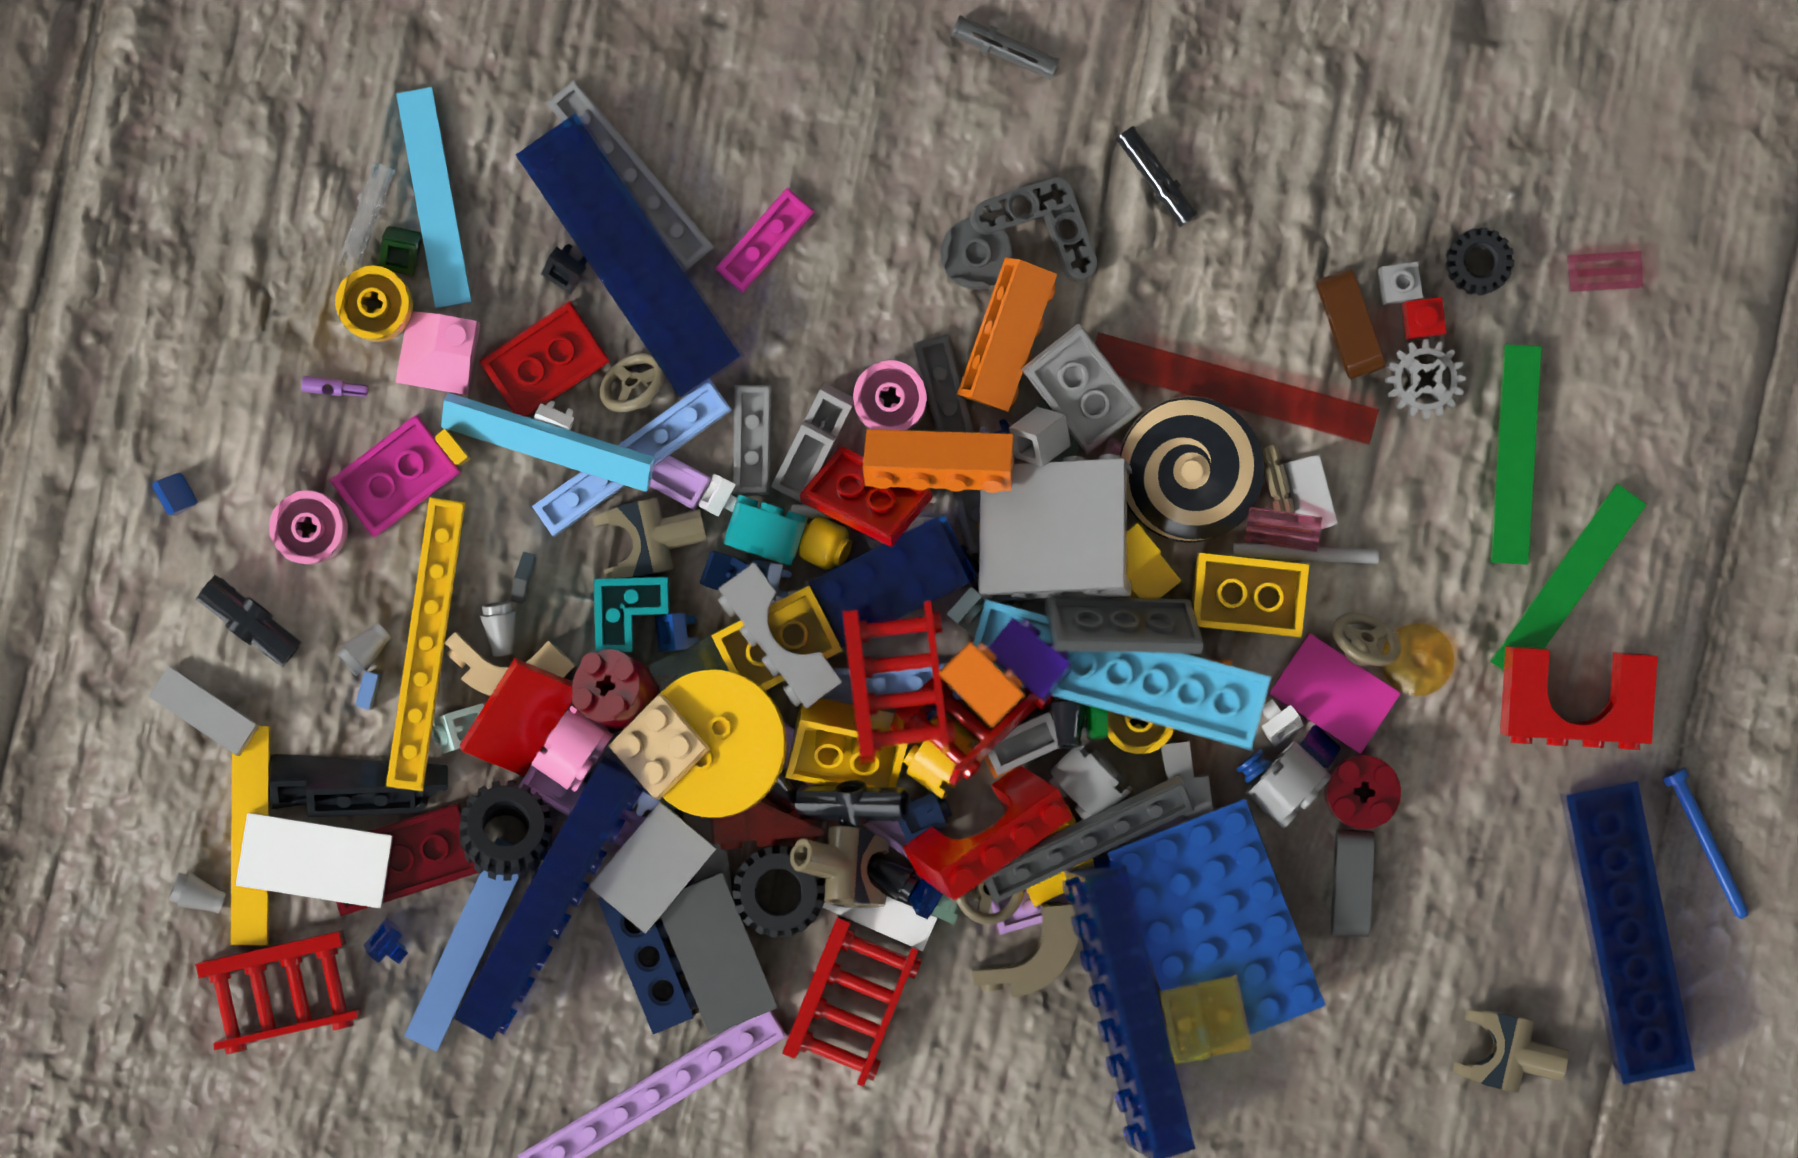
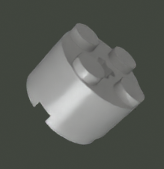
[1049,739,1133,819]
[1245,742,1331,829]

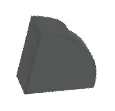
[510,552,536,604]

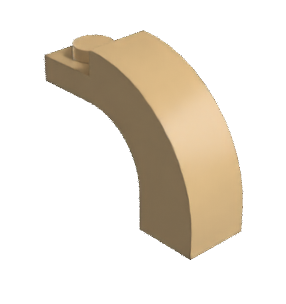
[445,632,577,696]

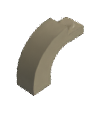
[972,900,1080,997]

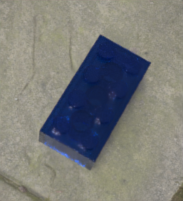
[808,514,977,648]

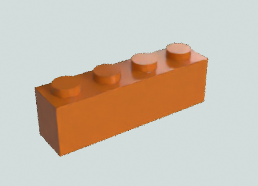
[957,257,1057,412]
[863,429,1014,493]

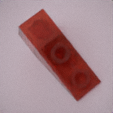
[710,801,824,849]

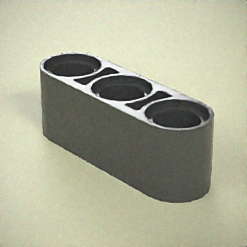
[1331,829,1375,937]

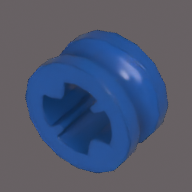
[1235,749,1272,783]

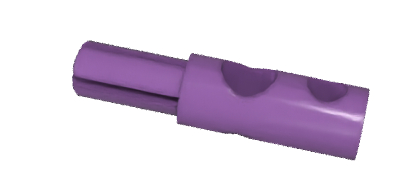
[301,376,368,397]

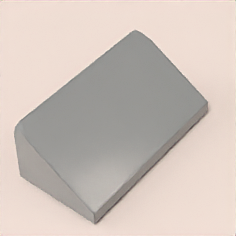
[1283,454,1338,534]

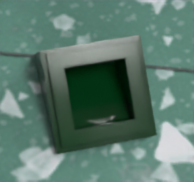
[378,226,422,276]

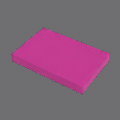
[329,414,461,538]
[1268,633,1401,754]

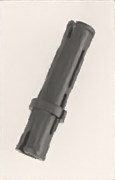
[951,15,1060,80]

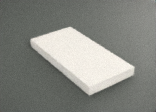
[236,813,393,908]

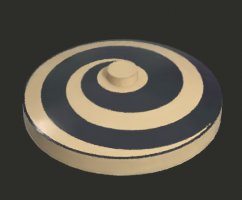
[1119,396,1264,543]

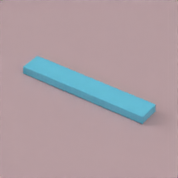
[396,87,472,309]
[441,393,654,492]

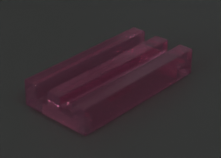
[1566,251,1643,292]
[1245,507,1322,552]

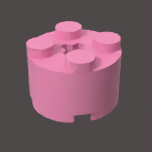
[853,360,927,431]
[269,490,348,565]
[531,705,614,792]

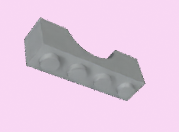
[717,563,843,708]

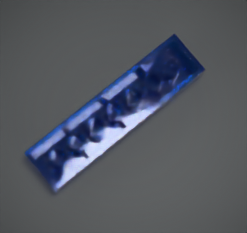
[516,113,745,397]
[454,756,644,1040]
[1560,780,1695,1084]
[1062,858,1196,1158]

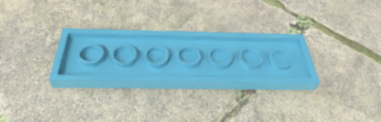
[973,600,1271,750]

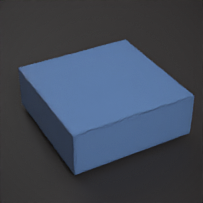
[355,671,382,710]

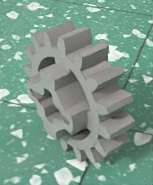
[1385,339,1466,419]

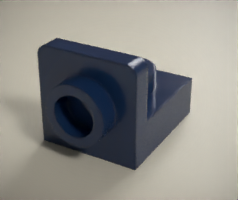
[898,792,952,843]

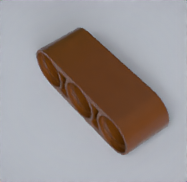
[1316,268,1385,380]

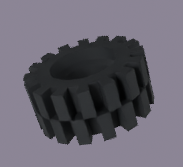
[1445,227,1515,295]

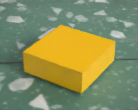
[435,429,471,466]

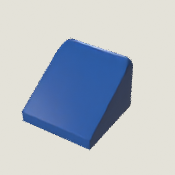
[152,473,197,516]

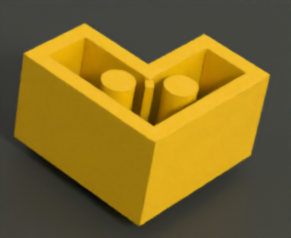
[1126,523,1181,599]

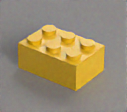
[1191,553,1309,638]
[711,585,843,691]

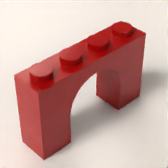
[1500,646,1658,750]
[902,765,1073,902]

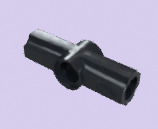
[196,575,303,667]
[795,780,910,827]

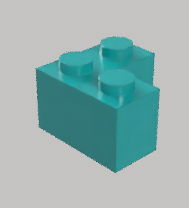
[594,577,670,652]

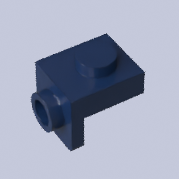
[700,550,762,591]

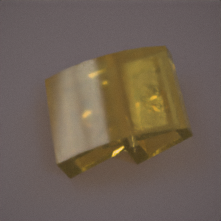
[1160,975,1252,1064]

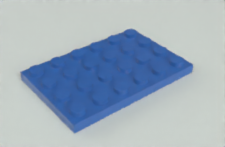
[1107,799,1326,1060]

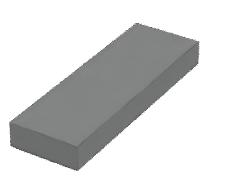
[733,385,772,495]
[149,666,260,756]

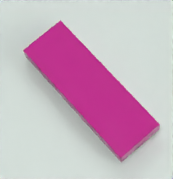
[715,187,815,294]

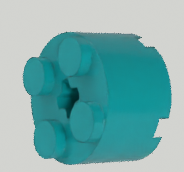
[723,494,808,565]

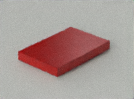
[479,301,611,417]
[800,446,932,547]
[460,658,573,776]

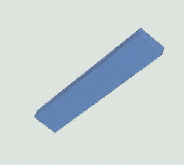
[404,837,519,1052]

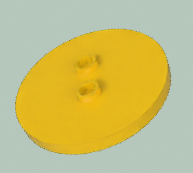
[659,670,787,818]

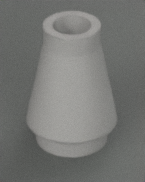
[480,601,516,656]
[337,623,392,676]
[169,872,226,913]

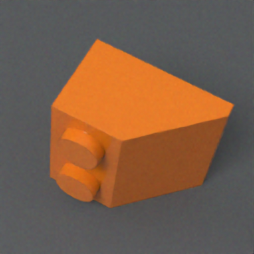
[939,642,1024,727]

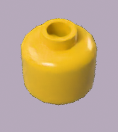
[799,517,852,570]

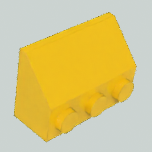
[785,698,908,787]

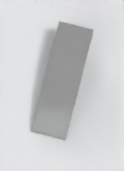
[771,383,854,503]
[988,710,1086,775]
[1159,741,1213,821]

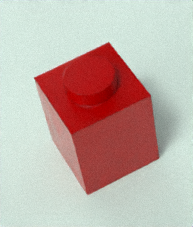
[1401,297,1446,341]

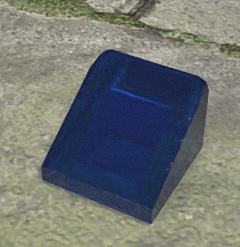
[1297,725,1340,768]

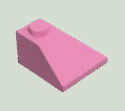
[396,311,481,395]

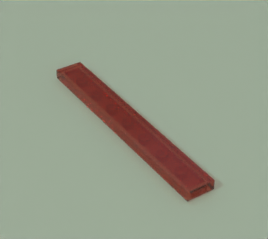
[1095,332,1379,445]

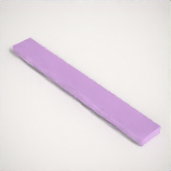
[517,1011,787,1158]

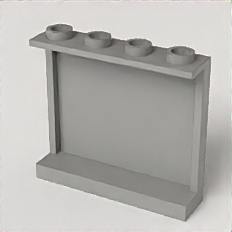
[979,454,1132,602]

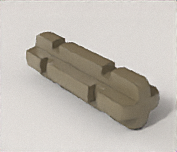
[1261,445,1295,516]

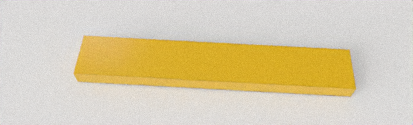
[230,726,270,945]

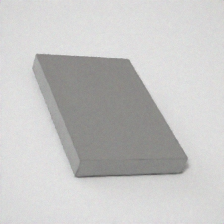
[1021,324,1144,454]
[589,801,717,934]

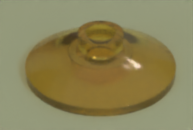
[1381,623,1454,696]

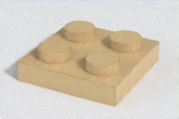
[608,695,711,800]

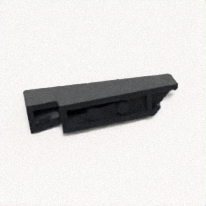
[269,754,448,817]

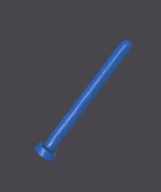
[1663,767,1749,919]

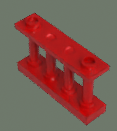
[843,601,956,764]
[890,638,1054,786]
[782,915,922,1087]
[195,930,362,1054]

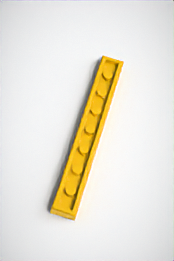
[386,497,466,792]

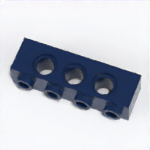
[597,896,698,1034]

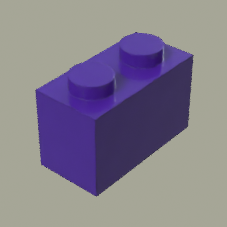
[988,618,1073,702]

